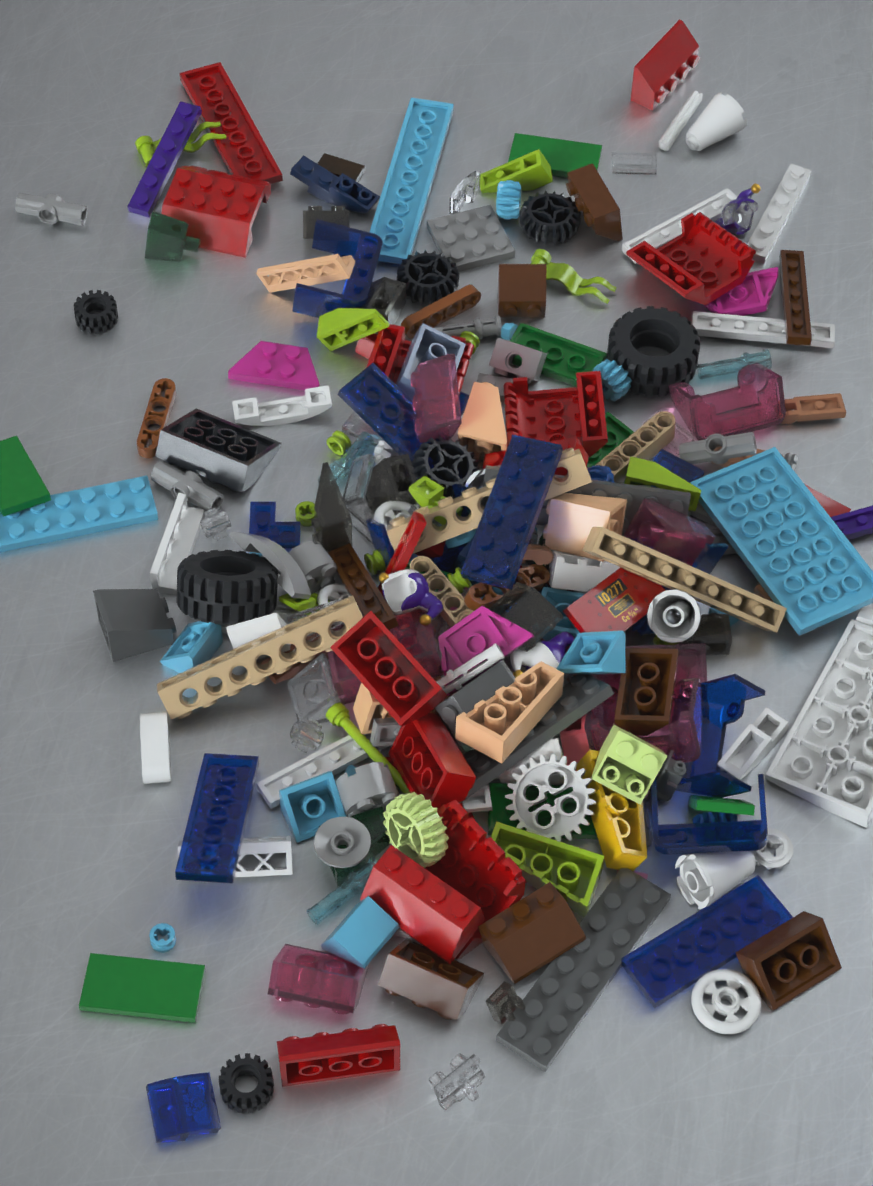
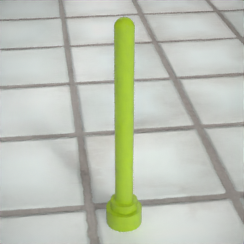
[325,702,410,794]

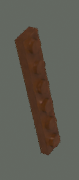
[779,250,812,346]
[328,543,399,631]

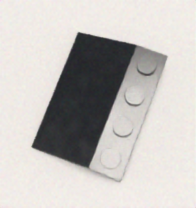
[155,408,282,492]

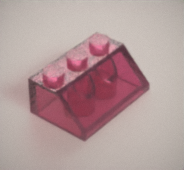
[411,354,462,442]
[268,944,369,1014]

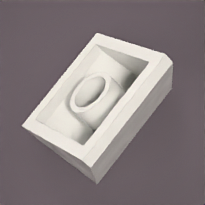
[226,612,291,659]

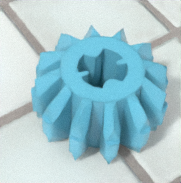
[496,180,521,220]
[593,359,632,401]

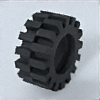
[74,290,118,334]
[219,1053,274,1113]

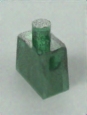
[145,211,200,262]

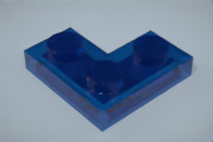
[249,502,301,548]

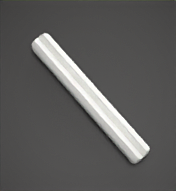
[658,91,703,151]

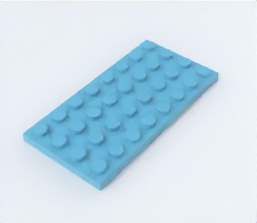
[690,447,873,636]

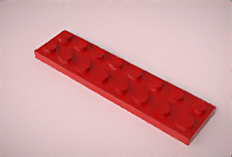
[180,62,283,184]

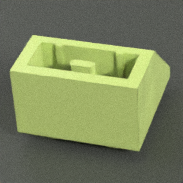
[591,725,667,805]

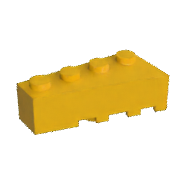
[576,749,647,871]

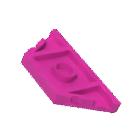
[704,267,779,316]
[228,341,320,391]
[438,606,534,696]

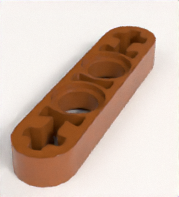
[400,284,481,339]
[137,378,176,458]
[464,564,550,611]

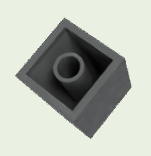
[93,589,177,662]
[435,660,515,752]

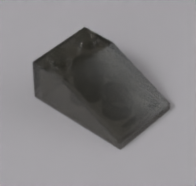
[311,462,352,553]

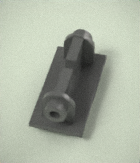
[646,750,686,802]

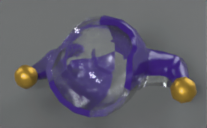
[714,183,761,235]

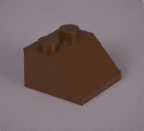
[497,264,547,318]

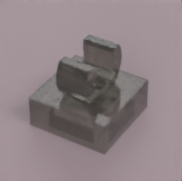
[485,981,525,1024]

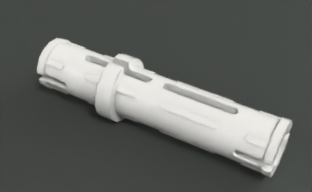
[437,643,505,694]

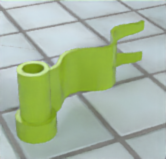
[135,122,226,167]
[531,249,617,304]

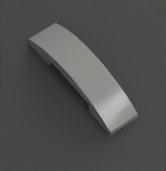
[230,532,311,599]

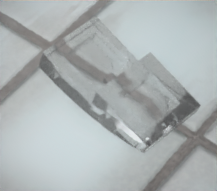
[449,171,480,215]

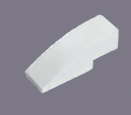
[717,707,789,781]

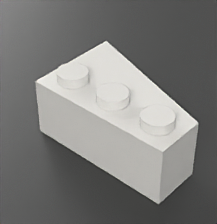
[548,550,620,594]

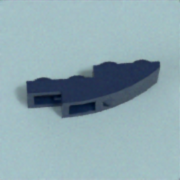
[290,155,380,213]

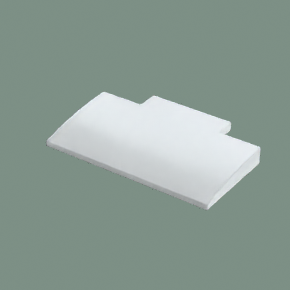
[765,619,873,828]

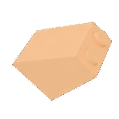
[457,382,508,461]
[543,493,627,562]

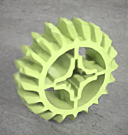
[383,792,449,868]

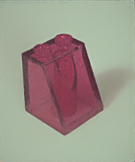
[623,498,716,569]

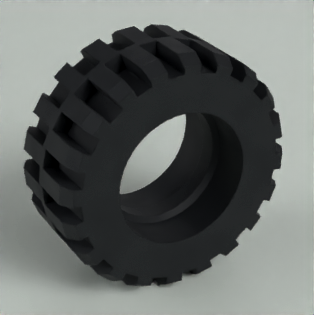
[606,306,700,397]
[176,550,278,625]

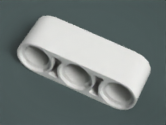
[140,711,171,784]

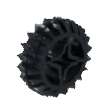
[519,190,581,245]
[397,250,459,306]
[411,435,479,499]

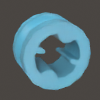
[149,923,176,953]

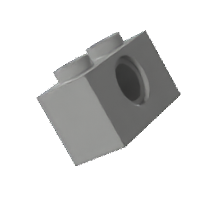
[489,338,547,384]

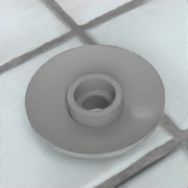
[314,817,371,868]

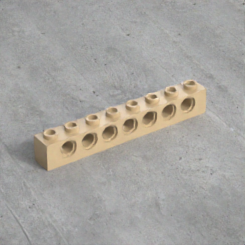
[386,448,592,554]
[582,526,787,633]
[157,595,363,720]

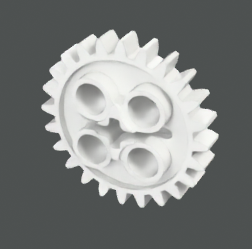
[505,754,597,842]

